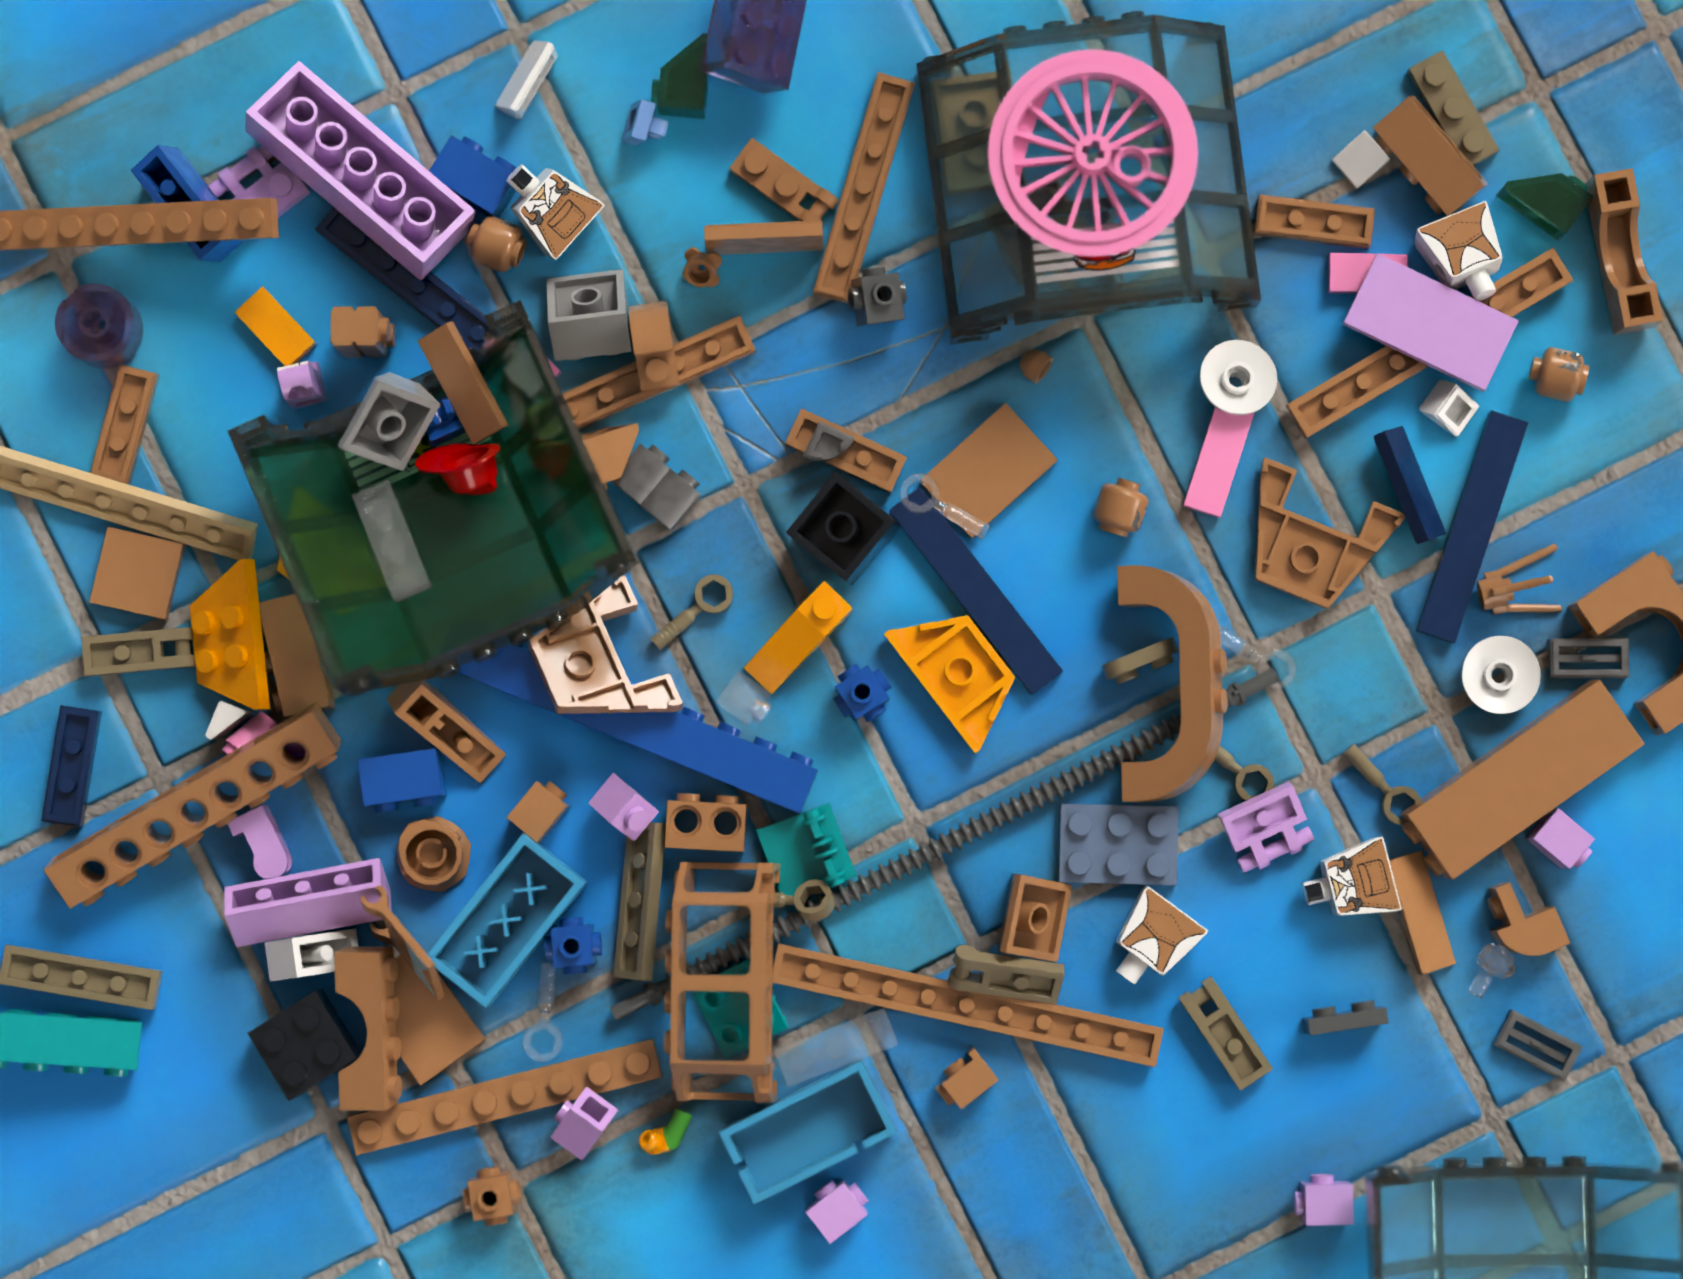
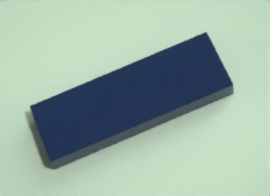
[1374,426,1447,544]
[41,705,102,827]

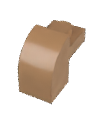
[629,301,680,391]
[1487,882,1571,956]

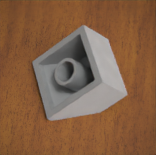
[547,269,632,361]
[338,372,441,471]

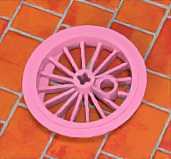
[988,50,1198,256]

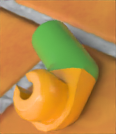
[638,1107,693,1155]

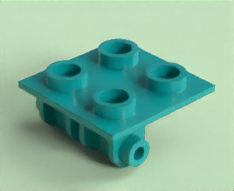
[756,803,857,895]
[691,958,789,1059]

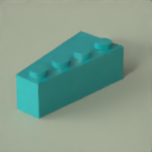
[0,1009,142,1077]

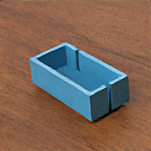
[719,1058,897,1205]

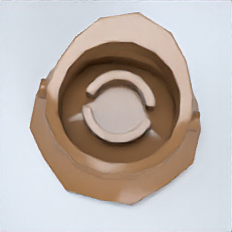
[396,816,471,892]

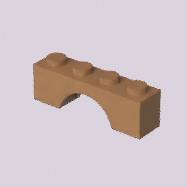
[1584,168,1663,335]
[334,947,403,1111]

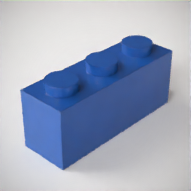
[131,145,244,262]

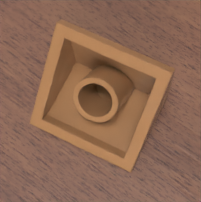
[998,873,1072,962]

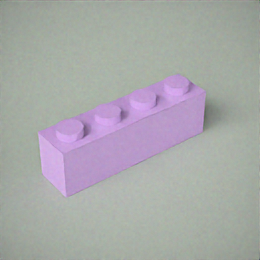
[224,858,391,947]

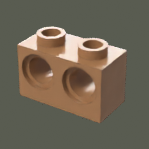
[665,793,747,852]

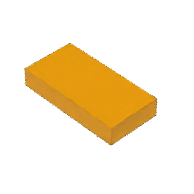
[234,286,317,366]

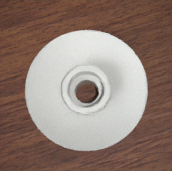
[1199,340,1277,415]
[1461,636,1541,714]

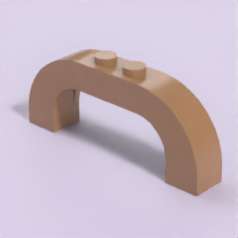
[1117,565,1228,802]

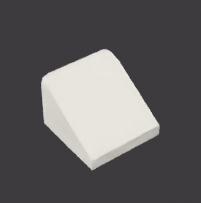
[1332,130,1390,189]
[1419,380,1480,437]
[205,701,254,741]

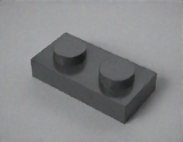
[1303,1000,1389,1035]

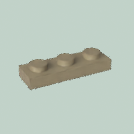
[1407,50,1499,166]

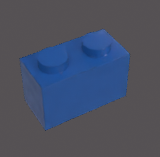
[429,135,516,218]
[357,748,447,813]

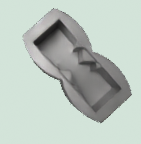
[611,444,701,531]

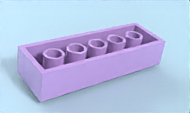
[246,61,475,281]

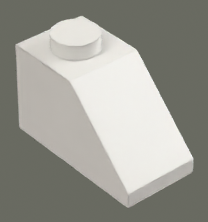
[264,928,359,982]

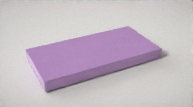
[1342,253,1519,392]

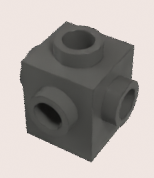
[848,267,907,326]

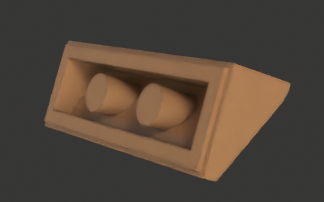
[1389,850,1456,975]

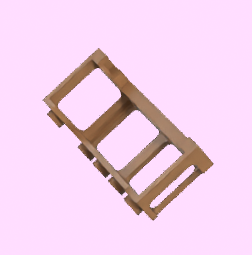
[664,862,780,1103]

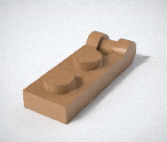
[729,138,839,224]

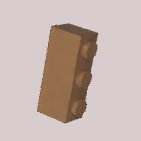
[1373,96,1488,216]
[259,592,336,718]

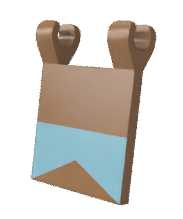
[361,885,444,1001]

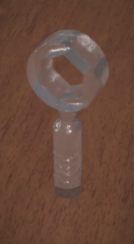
[900,473,990,539]
[1218,624,1296,689]
[523,963,564,1062]

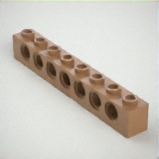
[44,702,342,909]

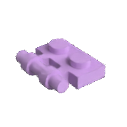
[208,145,311,218]
[1218,781,1315,873]

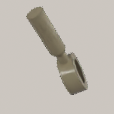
[650,574,734,650]
[1342,743,1421,825]
[1214,746,1274,801]
[739,879,835,922]

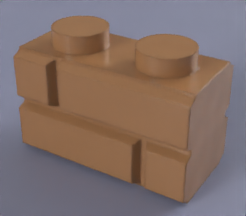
[331,306,396,358]

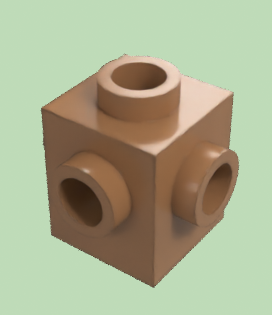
[463,1166,522,1226]

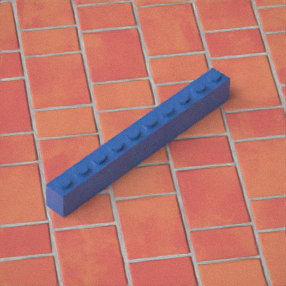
[436,618,818,814]

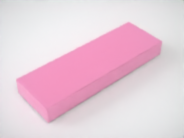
[1183,407,1255,518]

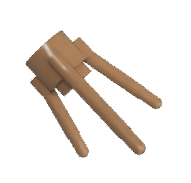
[1476,544,1562,615]

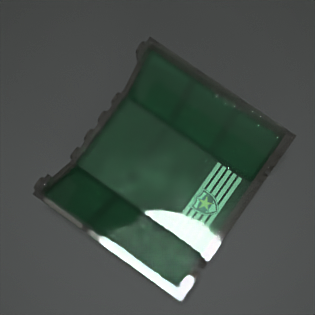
[228,300,638,696]

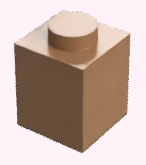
[506,780,570,843]

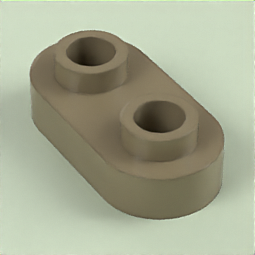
[1101,637,1179,685]

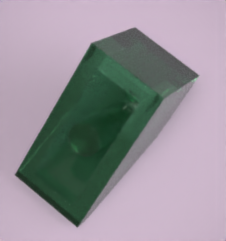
[651,33,713,119]
[1495,173,1593,240]

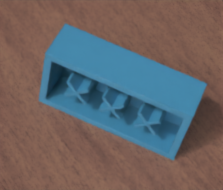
[427,833,589,1008]

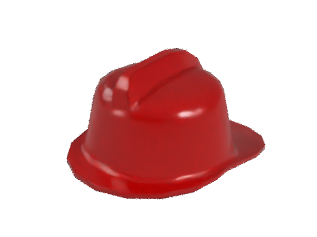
[415,443,500,495]

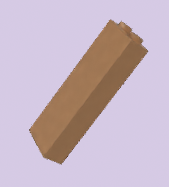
[1400,679,1645,880]

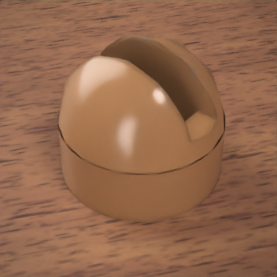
[1020,349,1053,384]

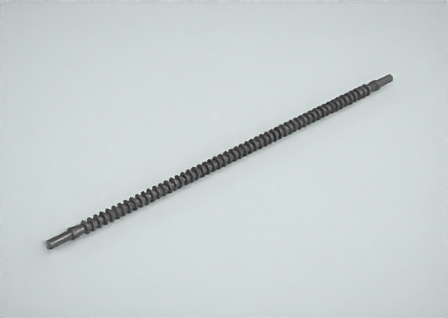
[610,668,1279,1021]

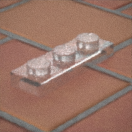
[352,480,432,602]
[774,1007,898,1087]

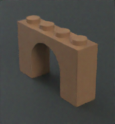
[1568,551,1683,735]

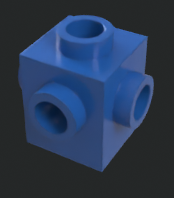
[833,664,891,722]
[545,917,602,975]

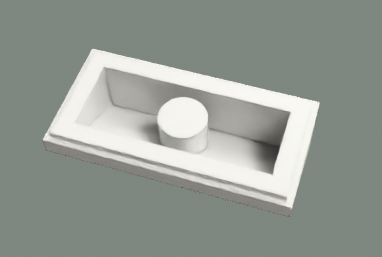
[496,41,558,120]

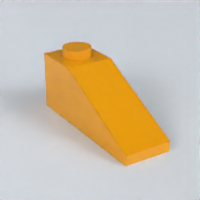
[744,581,853,695]

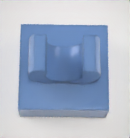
[621,99,669,146]

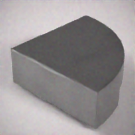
[803,421,855,462]

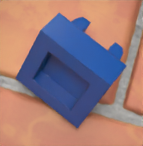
[426,395,466,447]

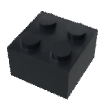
[786,472,901,585]
[247,989,362,1101]

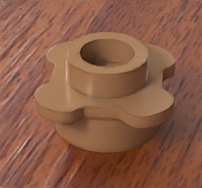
[682,247,722,287]

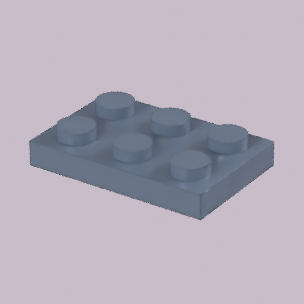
[1058,804,1179,885]

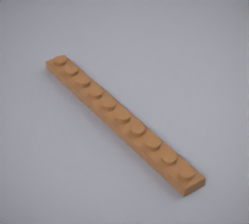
[773,943,1164,1067]

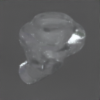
[1468,944,1515,999]

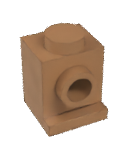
[935,1047,998,1109]

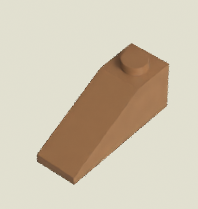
[387,670,506,783]

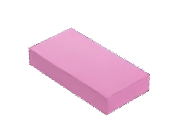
[1328,253,1408,294]

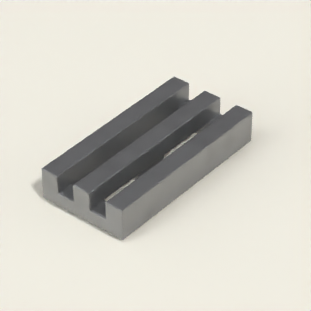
[1548,638,1629,678]
[1492,1009,1583,1081]

